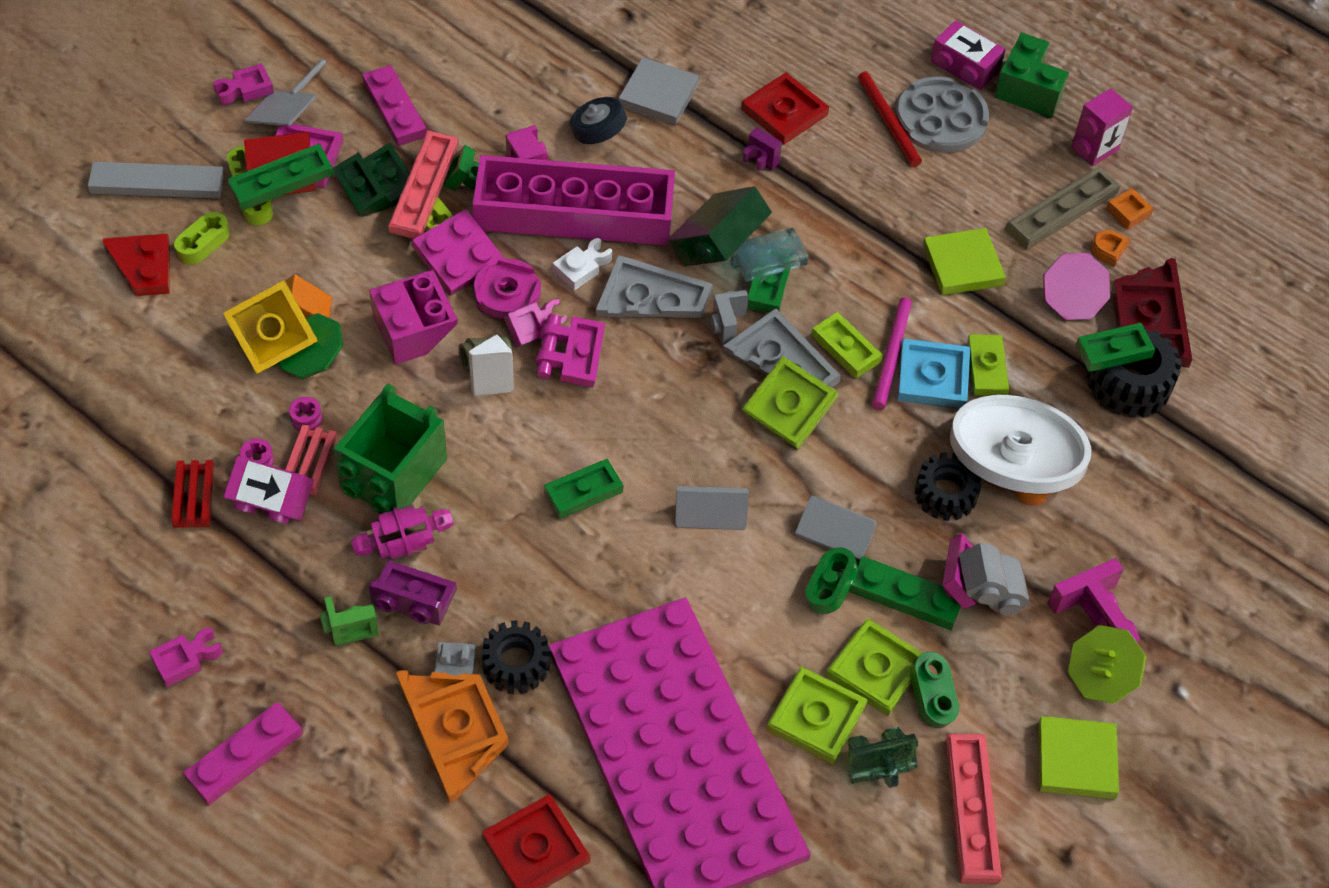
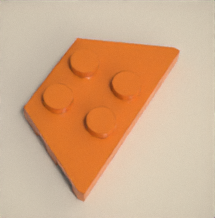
[396,670,509,803]

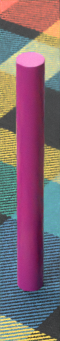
[872,297,912,410]

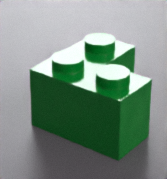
[994,32,1069,118]

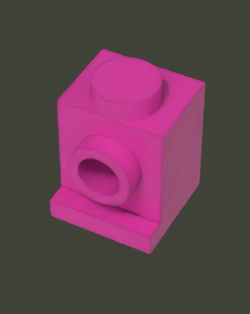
[506,125,548,160]

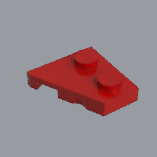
[103,233,170,296]

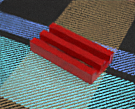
[172,460,215,528]

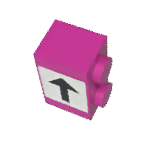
[931,20,1006,91]
[1071,88,1133,166]
[224,456,314,524]

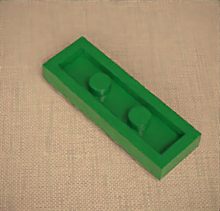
[228,143,334,211]
[849,556,961,631]

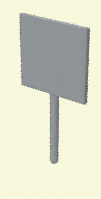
[245,59,326,126]

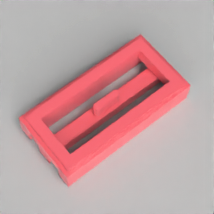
[285,424,337,495]

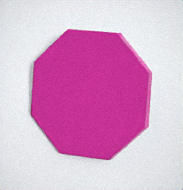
[1043,253,1110,320]

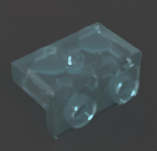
[730,227,809,282]

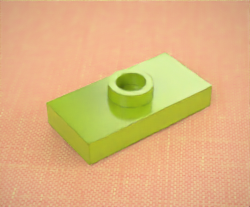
[967,334,1009,396]

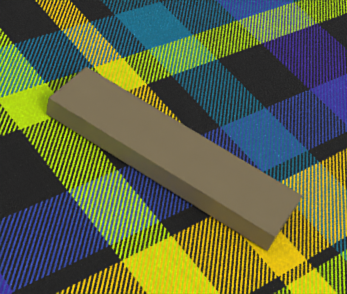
[1005,166,1121,250]

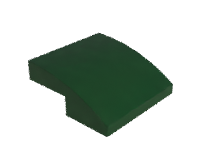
[333,142,410,216]

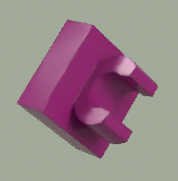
[743,127,782,171]

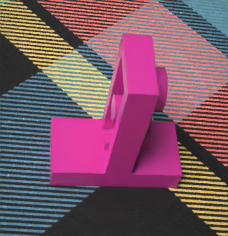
[1048,558,1140,643]

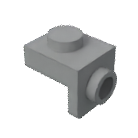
[710,290,748,347]

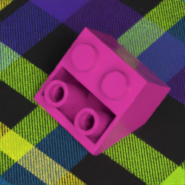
[369,270,458,365]

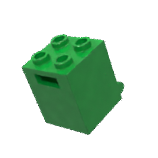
[333,384,447,514]

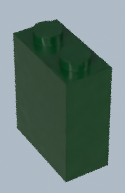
[668,186,772,267]

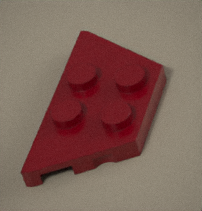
[1112,258,1193,368]

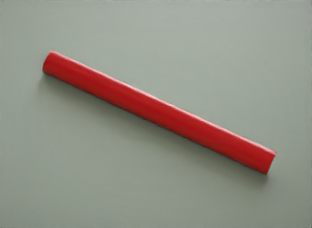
[858,71,922,167]

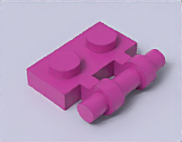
[535,314,605,388]

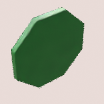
[279,313,343,380]

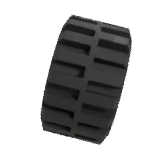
[1087,325,1182,418]

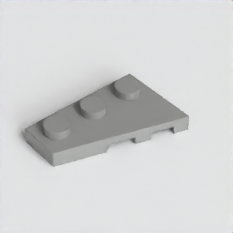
[596,255,713,318]
[723,308,841,388]

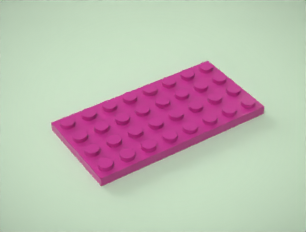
[549,597,811,888]

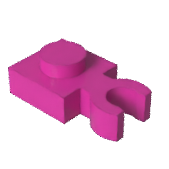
[213,63,274,105]
[503,299,567,347]
[149,628,223,687]

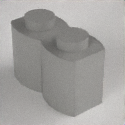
[959,543,1030,616]

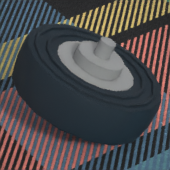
[570,97,627,144]

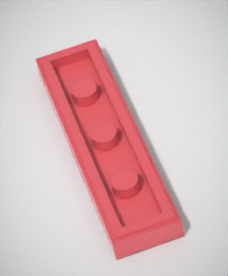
[388,131,459,239]
[945,734,1002,884]

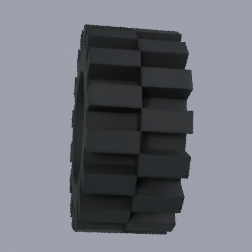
[915,452,982,521]
[481,620,550,694]

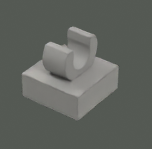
[435,642,476,676]

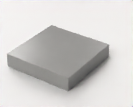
[619,57,699,126]

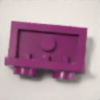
[369,560,457,626]

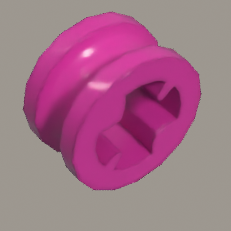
[289,397,322,431]
[240,438,274,466]

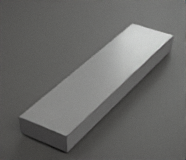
[88,162,224,199]

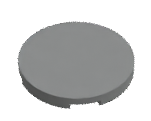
[895,77,989,153]

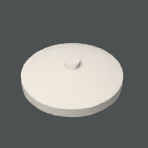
[950,395,1091,494]

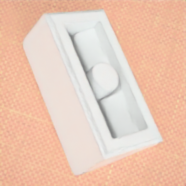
[469,335,514,396]

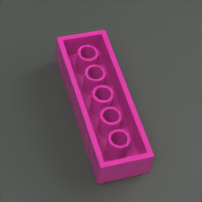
[473,155,675,246]

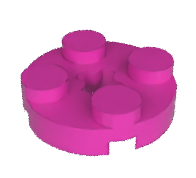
[474,259,541,320]

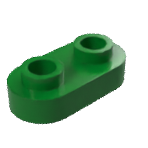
[805,547,858,614]
[910,652,959,728]

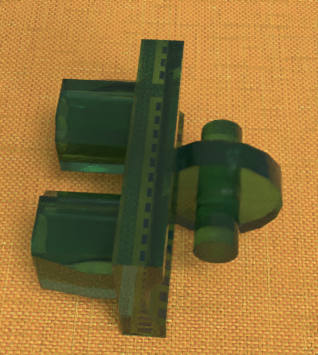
[848,727,918,788]

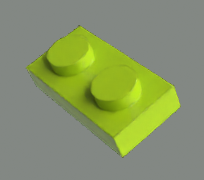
[811,312,883,379]

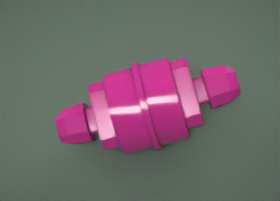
[351,504,454,560]

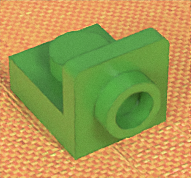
[319,596,379,646]

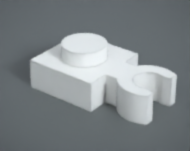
[553,238,612,291]

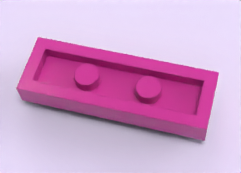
[362,65,427,146]
[183,702,303,806]

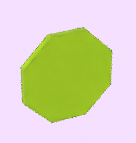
[1068,625,1147,704]

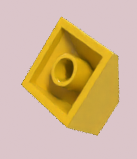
[223,280,318,374]

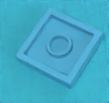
[897,338,970,408]

